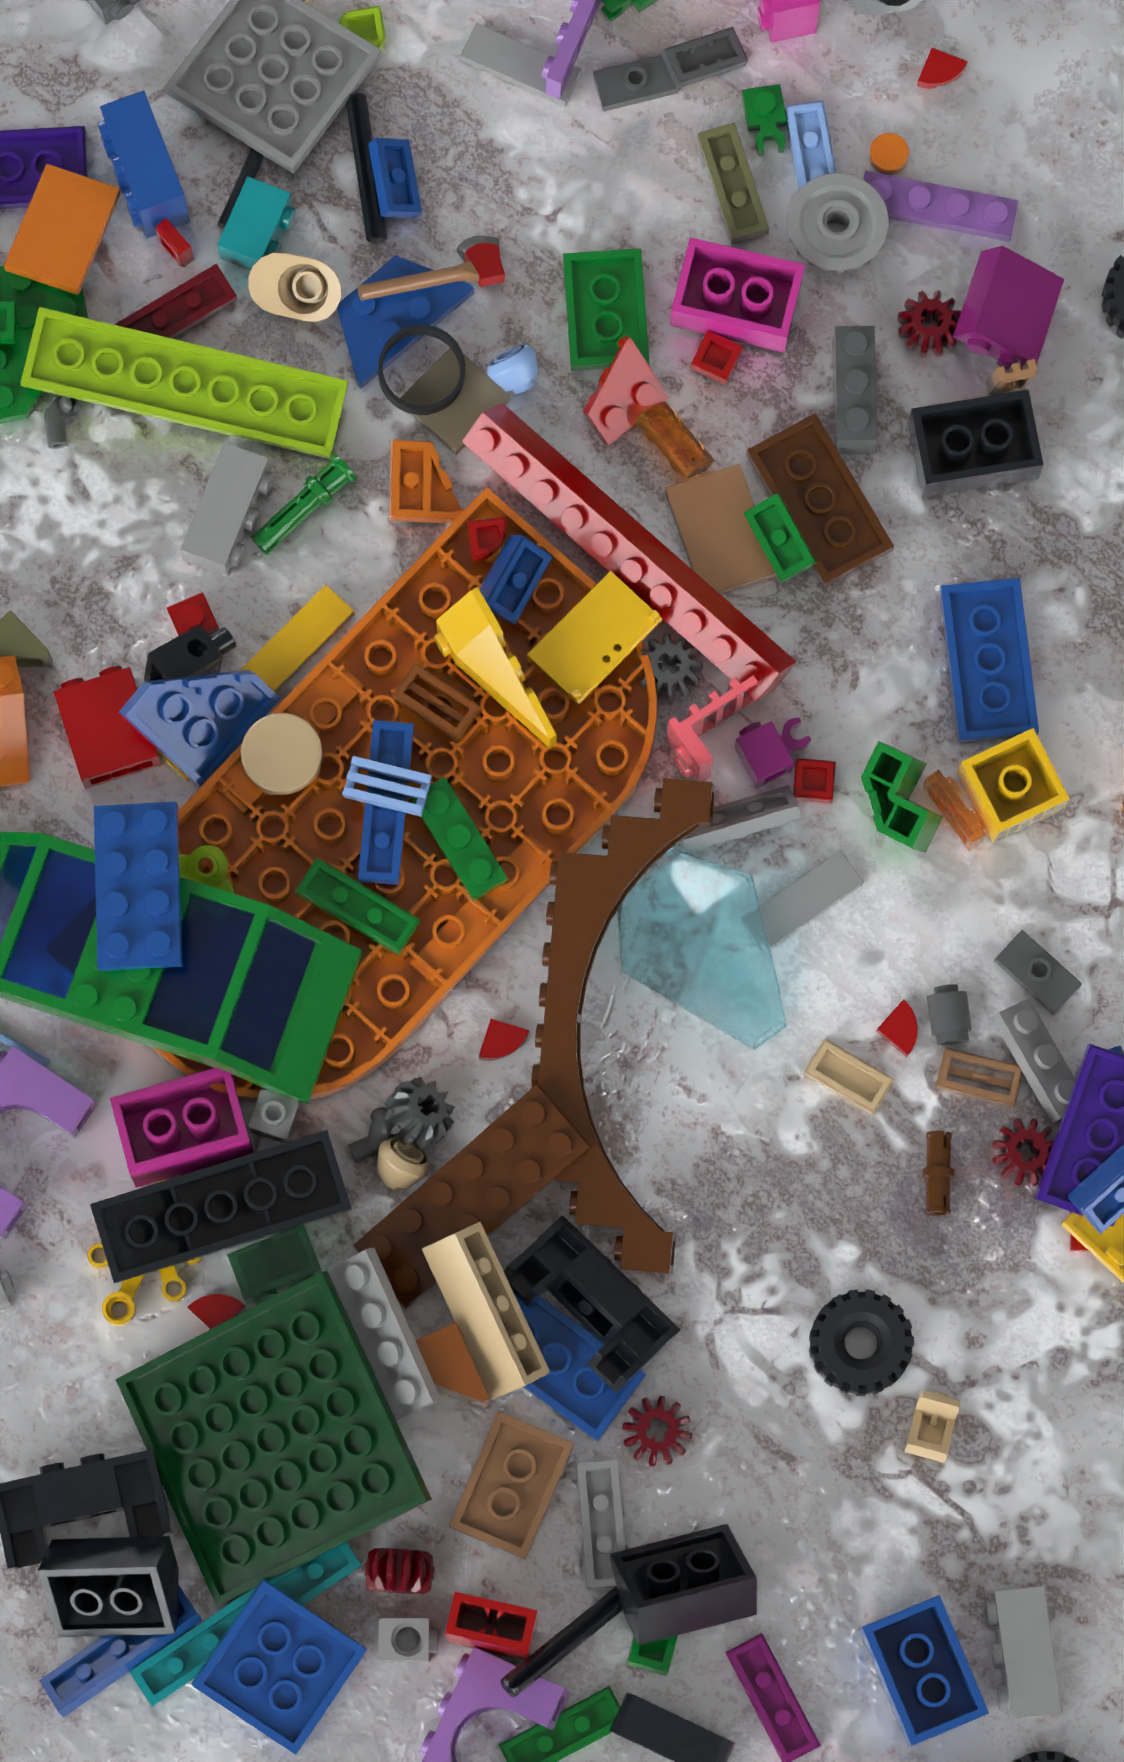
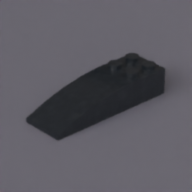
[90,1130,352,1283]

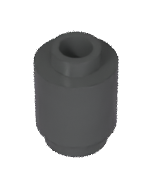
[927,984,972,1045]

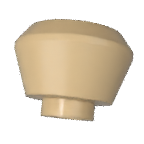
[377,1137,430,1190]

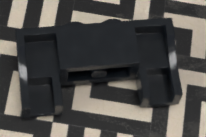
[504,1215,681,1394]
[0,1449,173,1570]

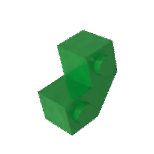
[861,741,943,853]

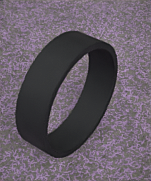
[378,325,466,415]

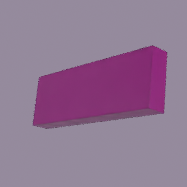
[725,1633,821,1762]

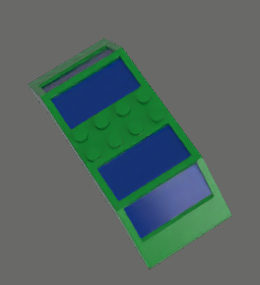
[0,832,363,1104]

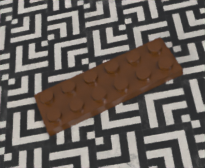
[353,1084,592,1308]

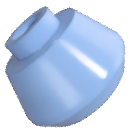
[487,344,538,394]

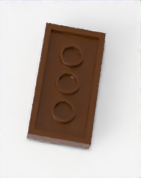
[746,413,894,588]

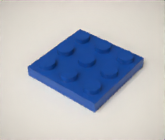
[191,1578,367,1755]

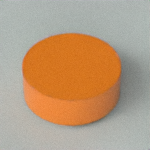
[869,133,909,175]

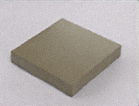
[400,348,511,455]

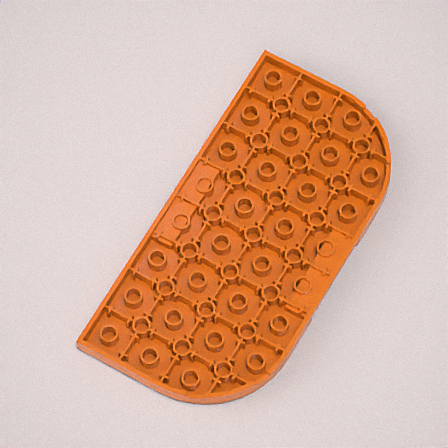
[46,487,657,1103]

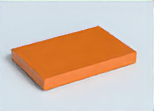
[4,164,121,295]

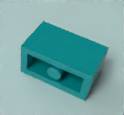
[217,176,296,271]

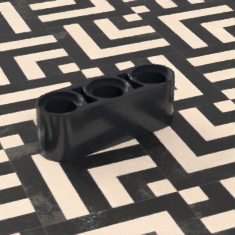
[609,1692,735,1762]

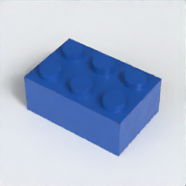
[97,90,191,238]
[859,1595,989,1747]

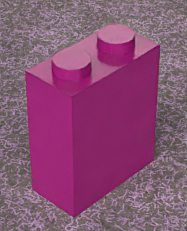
[953,245,1064,370]

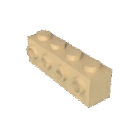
[422,1222,550,1400]

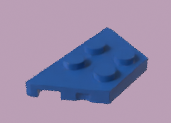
[337,255,475,389]

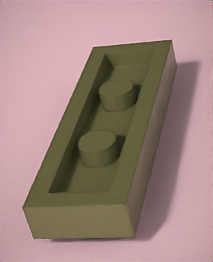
[697,122,769,245]

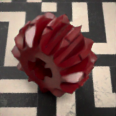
[897,290,961,358]
[991,1118,1054,1187]
[622,1396,692,1467]
[364,1548,435,1594]

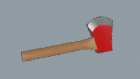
[358,235,505,301]

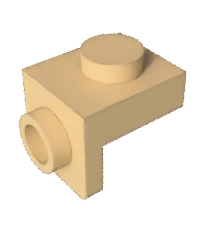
[905,1391,961,1463]

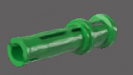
[250,453,358,555]

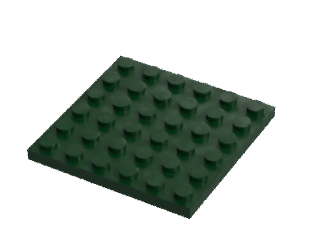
[115,1271,432,1606]

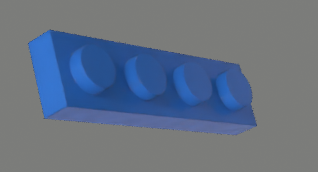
[358,720,414,885]
[39,1585,202,1718]

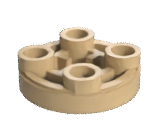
[241,713,323,795]

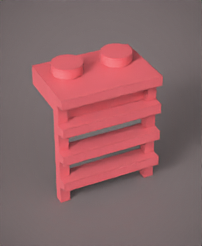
[666,675,758,781]

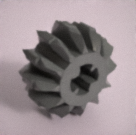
[635,633,703,703]
[384,1076,455,1149]

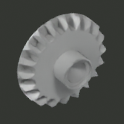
[786,173,889,273]

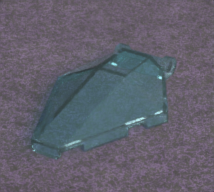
[617,844,788,1050]

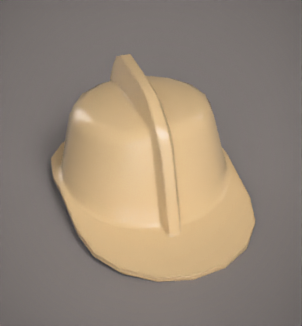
[248,253,341,322]

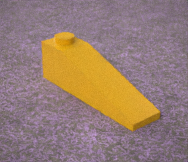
[433,587,557,748]

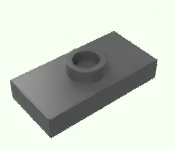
[661,27,748,89]
[593,55,678,112]
[994,930,1082,1015]

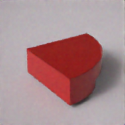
[917,48,968,89]
[467,516,507,564]
[876,999,918,1057]
[479,1019,529,1061]
[187,1294,246,1330]

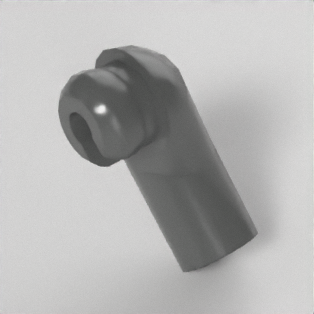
[44,395,82,449]
[348,1107,394,1163]

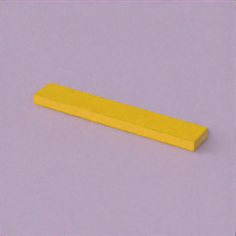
[158,584,355,782]

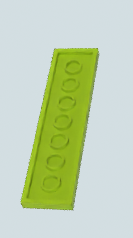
[21,307,348,459]

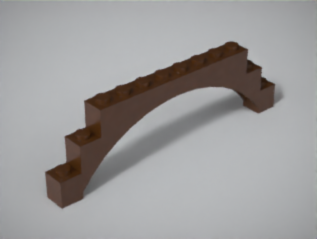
[531,778,716,1274]

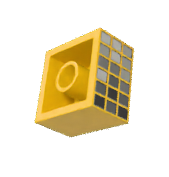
[957,728,1070,843]

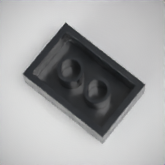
[908,390,1044,498]

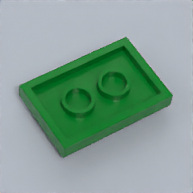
[563,249,649,371]

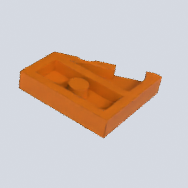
[389,440,464,524]

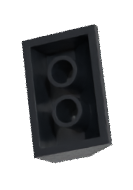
[610,1524,757,1645]
[38,1536,179,1637]

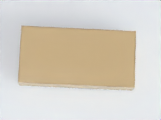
[803,1038,895,1116]

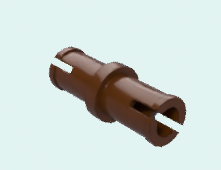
[922,1131,955,1216]

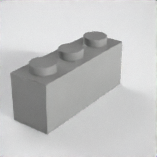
[180,442,274,577]
[985,1585,1062,1719]

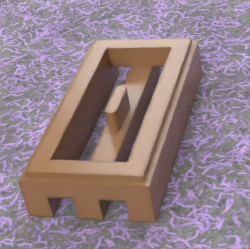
[986,359,1038,395]
[935,1047,1023,1108]

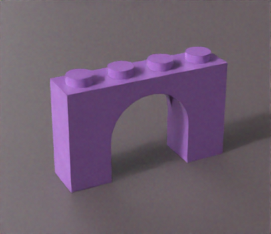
[0,1046,98,1239]
[420,1647,570,1762]

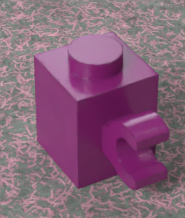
[734,717,811,789]

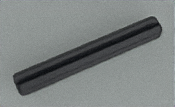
[346,93,387,242]
[500,1587,623,1697]

